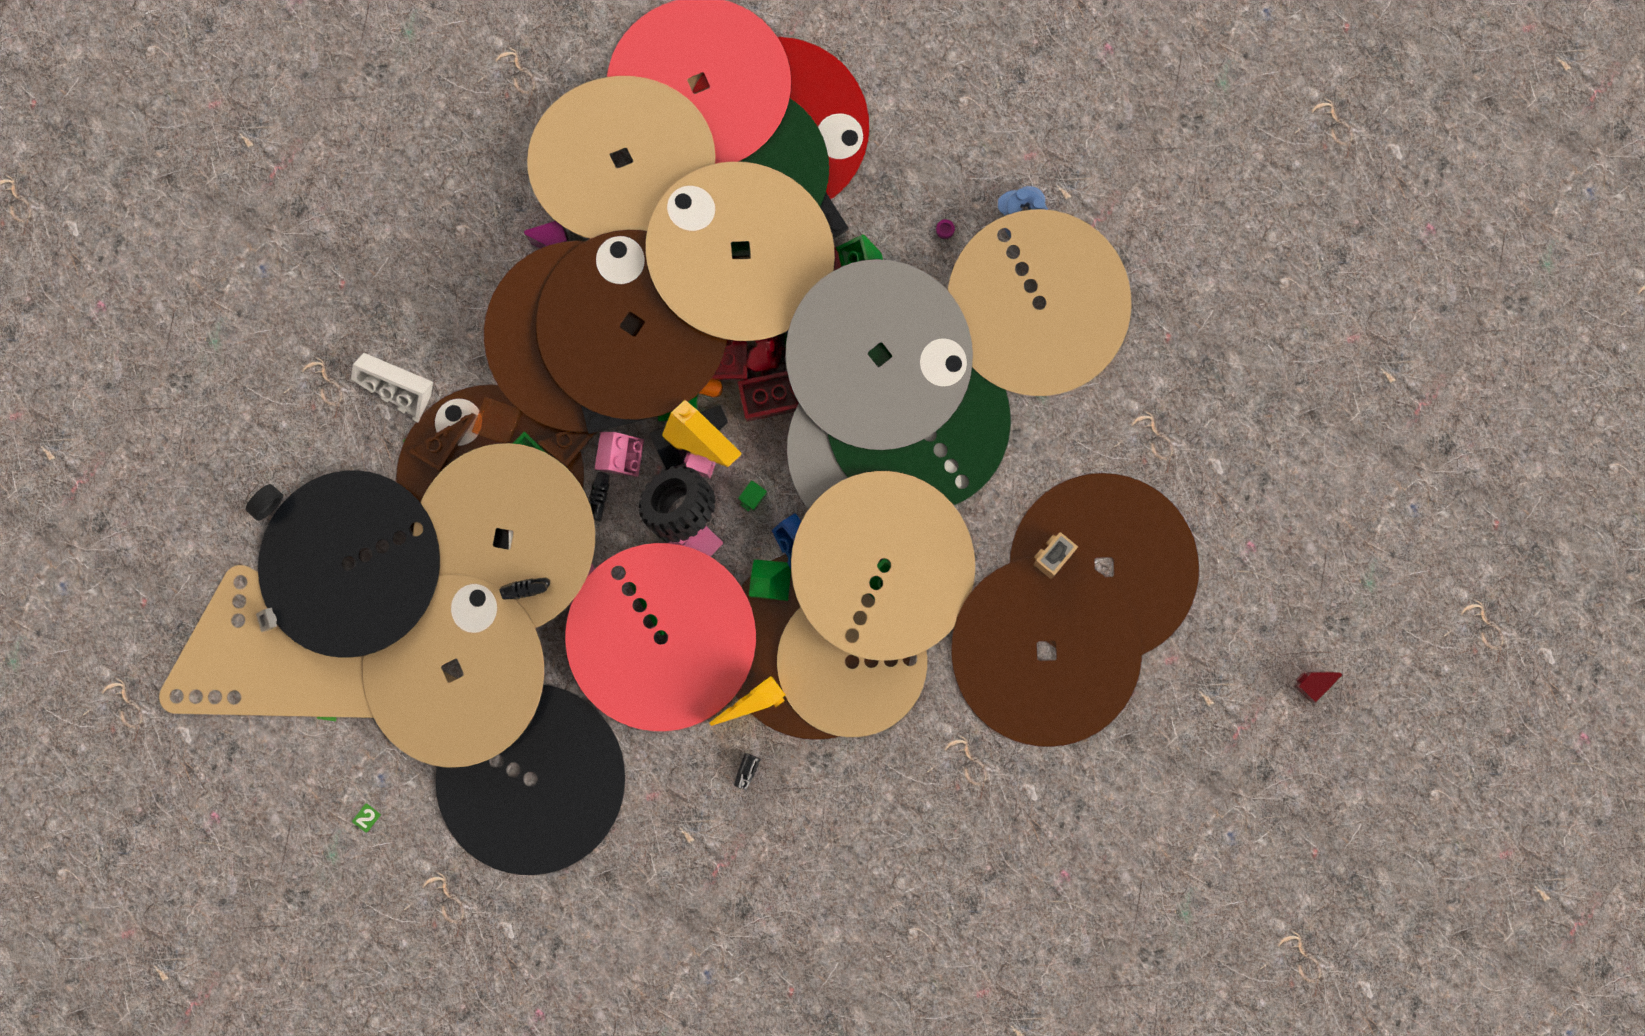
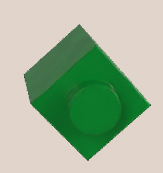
[738,480,768,512]

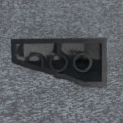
[649,405,728,470]

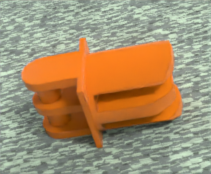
[698,380,723,397]

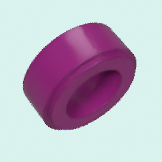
[936,219,955,239]

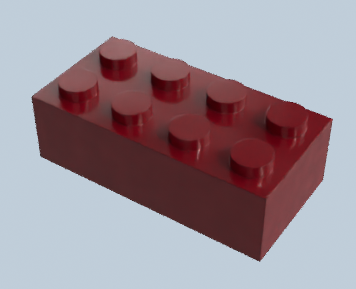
[738,371,799,422]

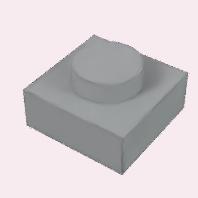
[256,608,277,632]

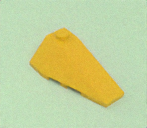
[662,400,742,467]
[709,676,786,726]

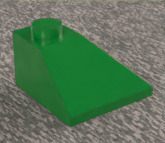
[836,235,883,267]
[749,559,791,601]

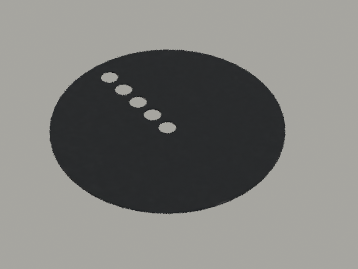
[258,470,440,658]
[436,685,625,875]

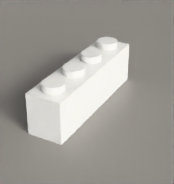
[351,353,433,423]

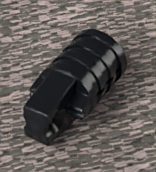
[734,753,761,790]

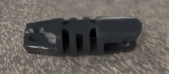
[589,472,610,522]
[499,577,551,600]

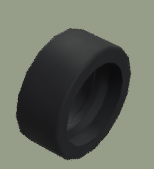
[246,484,283,521]

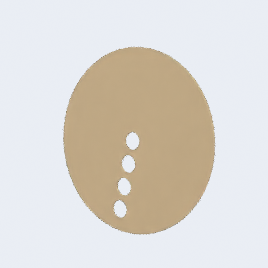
[777,593,927,737]

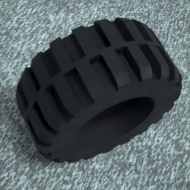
[639,466,716,542]

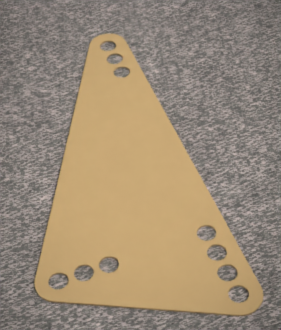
[159,565,457,718]

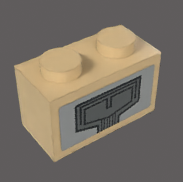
[1033,532,1078,579]

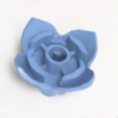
[998,186,1048,238]

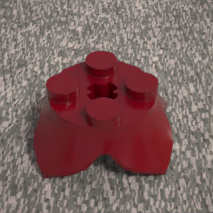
[745,334,786,375]

